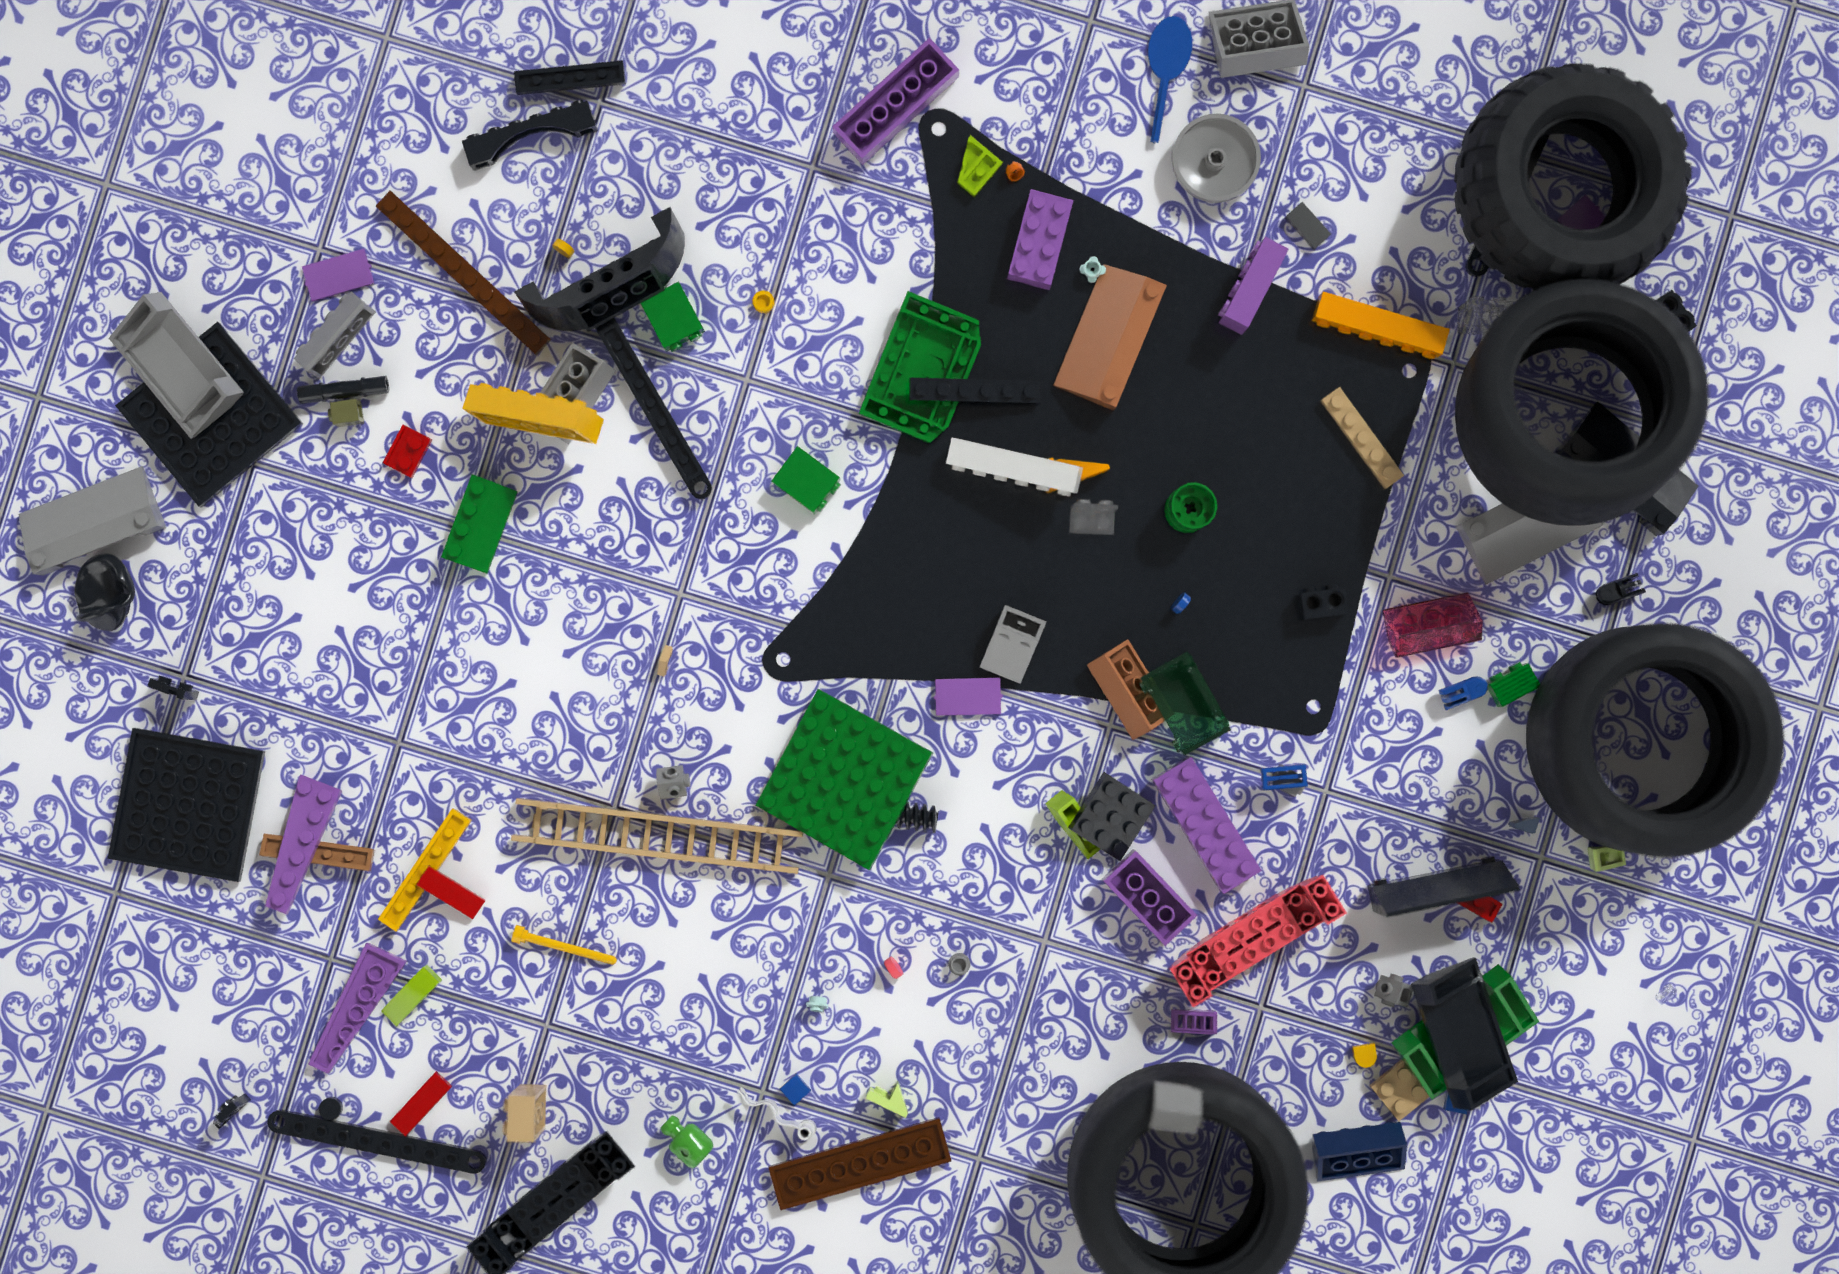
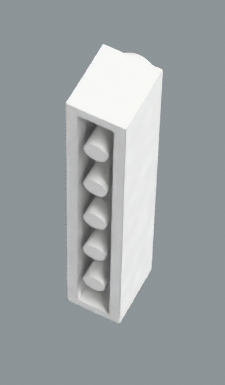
[946,438,1083,496]

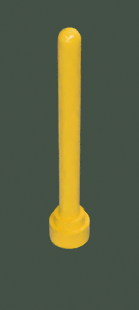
[511,925,617,965]

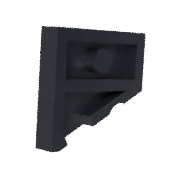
[147,675,199,700]

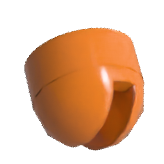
[1006,161,1025,181]

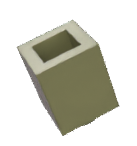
[328,399,364,427]

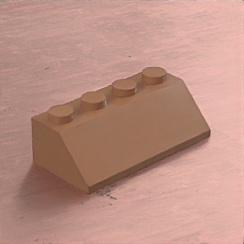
[1087,639,1174,740]

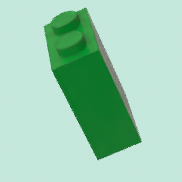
[641,281,705,352]
[771,446,841,515]

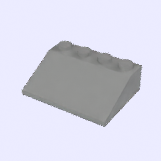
[1208,0,1309,78]

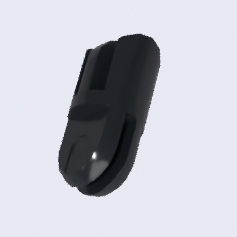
[1595,573,1646,605]

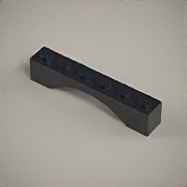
[462,100,598,171]

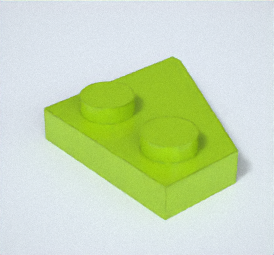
[958,135,1003,197]

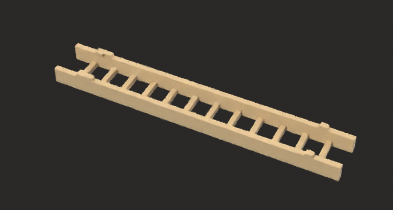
[511,798,803,874]

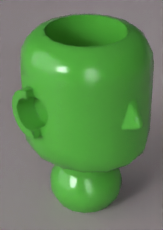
[660,1115,714,1168]

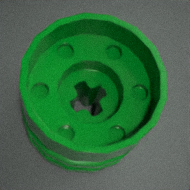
[1164,483,1217,533]

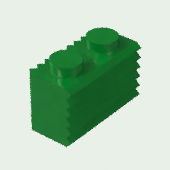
[1487,662,1540,707]

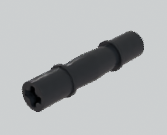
[297,376,389,404]

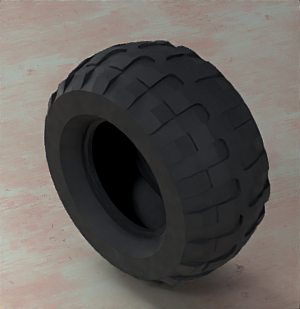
[1454,63,1692,291]

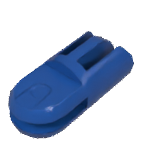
[1438,676,1488,710]

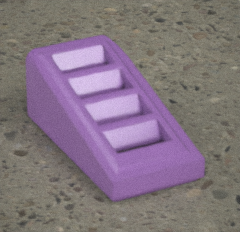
[1171,1009,1217,1035]

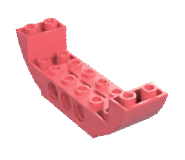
[1170,875,1347,1008]

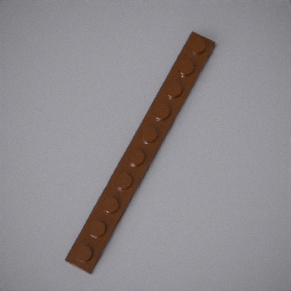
[375,190,551,356]

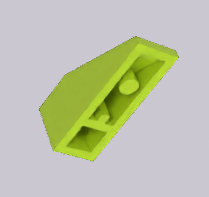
[1045,790,1100,859]

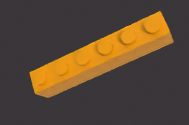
[1312,291,1450,359]

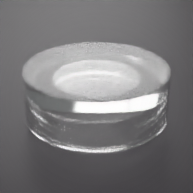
[1655,984,1677,1005]

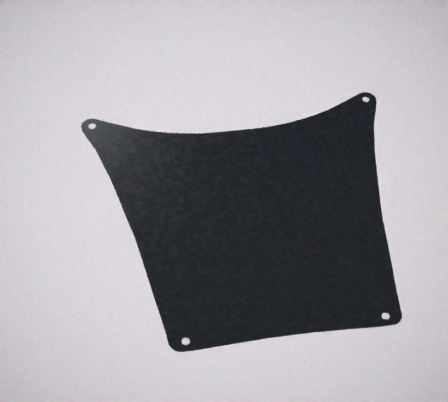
[762,108,1431,735]

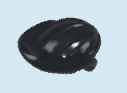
[74,553,135,631]

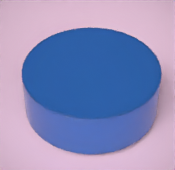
[1170,592,1191,614]

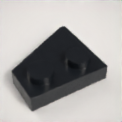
[213,1094,251,1129]

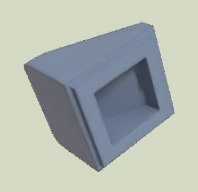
[1508,817,1540,834]

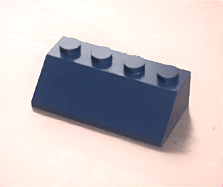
[1312,1122,1407,1182]

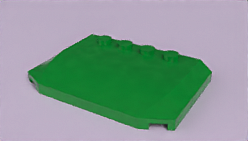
[858,291,981,443]

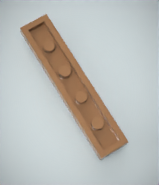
[259,834,375,872]

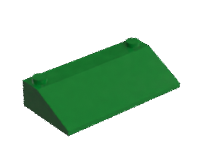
[1391,964,1540,1100]

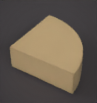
[657,645,673,677]

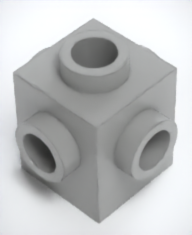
[656,765,690,800]
[1374,973,1413,1007]

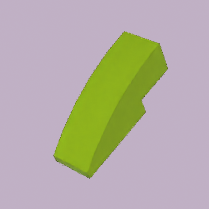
[381,965,442,1027]

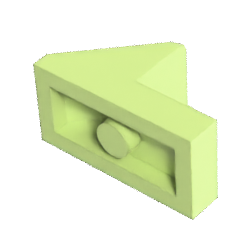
[1587,846,1626,872]
[866,1081,908,1118]

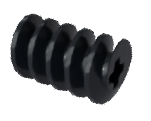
[896,802,939,834]

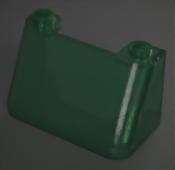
[1139,650,1231,756]

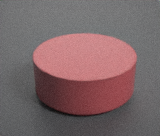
[884,956,904,979]

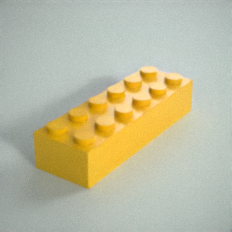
[462,383,604,444]

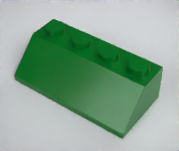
[441,474,518,574]

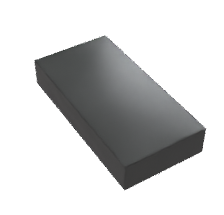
[1285,202,1331,250]

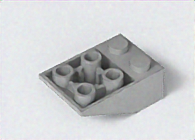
[980,605,1046,684]

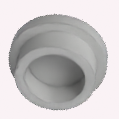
[948,953,970,976]

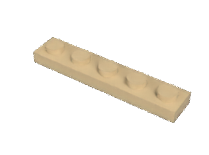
[1321,387,1404,489]

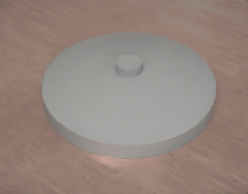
[1172,114,1261,203]

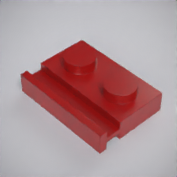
[382,424,432,478]

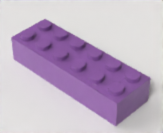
[832,37,959,165]
[1151,756,1262,894]

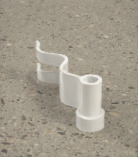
[737,1087,817,1140]

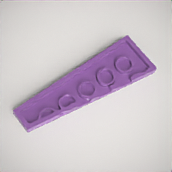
[265,774,342,915]
[308,942,407,1074]

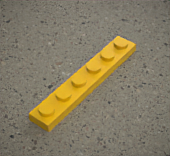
[378,808,472,932]

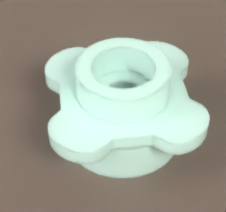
[1080,256,1106,283]
[806,996,829,1012]

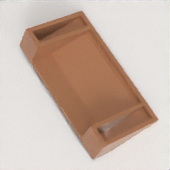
[1053,264,1167,411]

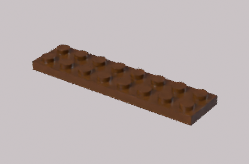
[768,1117,952,1211]

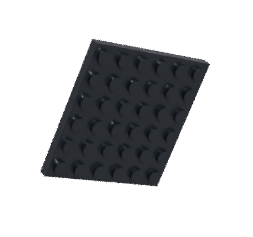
[115,322,303,508]
[107,728,265,882]

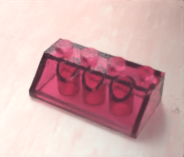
[1382,592,1483,658]

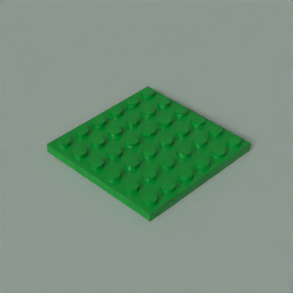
[755,689,934,870]

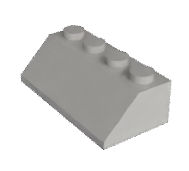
[294,292,376,379]
[540,343,616,444]

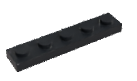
[514,60,626,95]

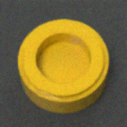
[552,239,575,259]
[752,290,775,314]

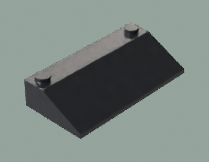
[1555,401,1698,536]
[1367,856,1520,917]
[1411,958,1518,1110]

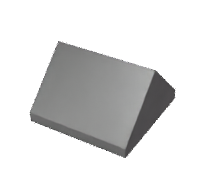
[1149,1081,1202,1134]

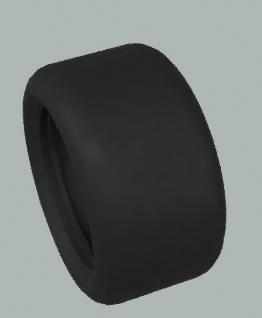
[1455,279,1709,526]
[1526,623,1784,858]
[1067,1062,1309,1274]

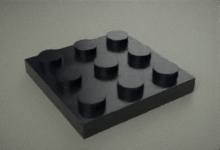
[1068,772,1156,861]

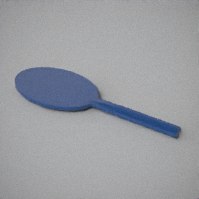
[1148,16,1193,143]

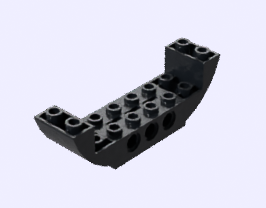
[514,207,685,332]
[466,1131,635,1274]

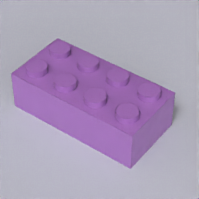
[1007,189,1073,290]
[1218,237,1289,335]
[1102,849,1198,946]

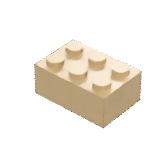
[503,1084,547,1142]

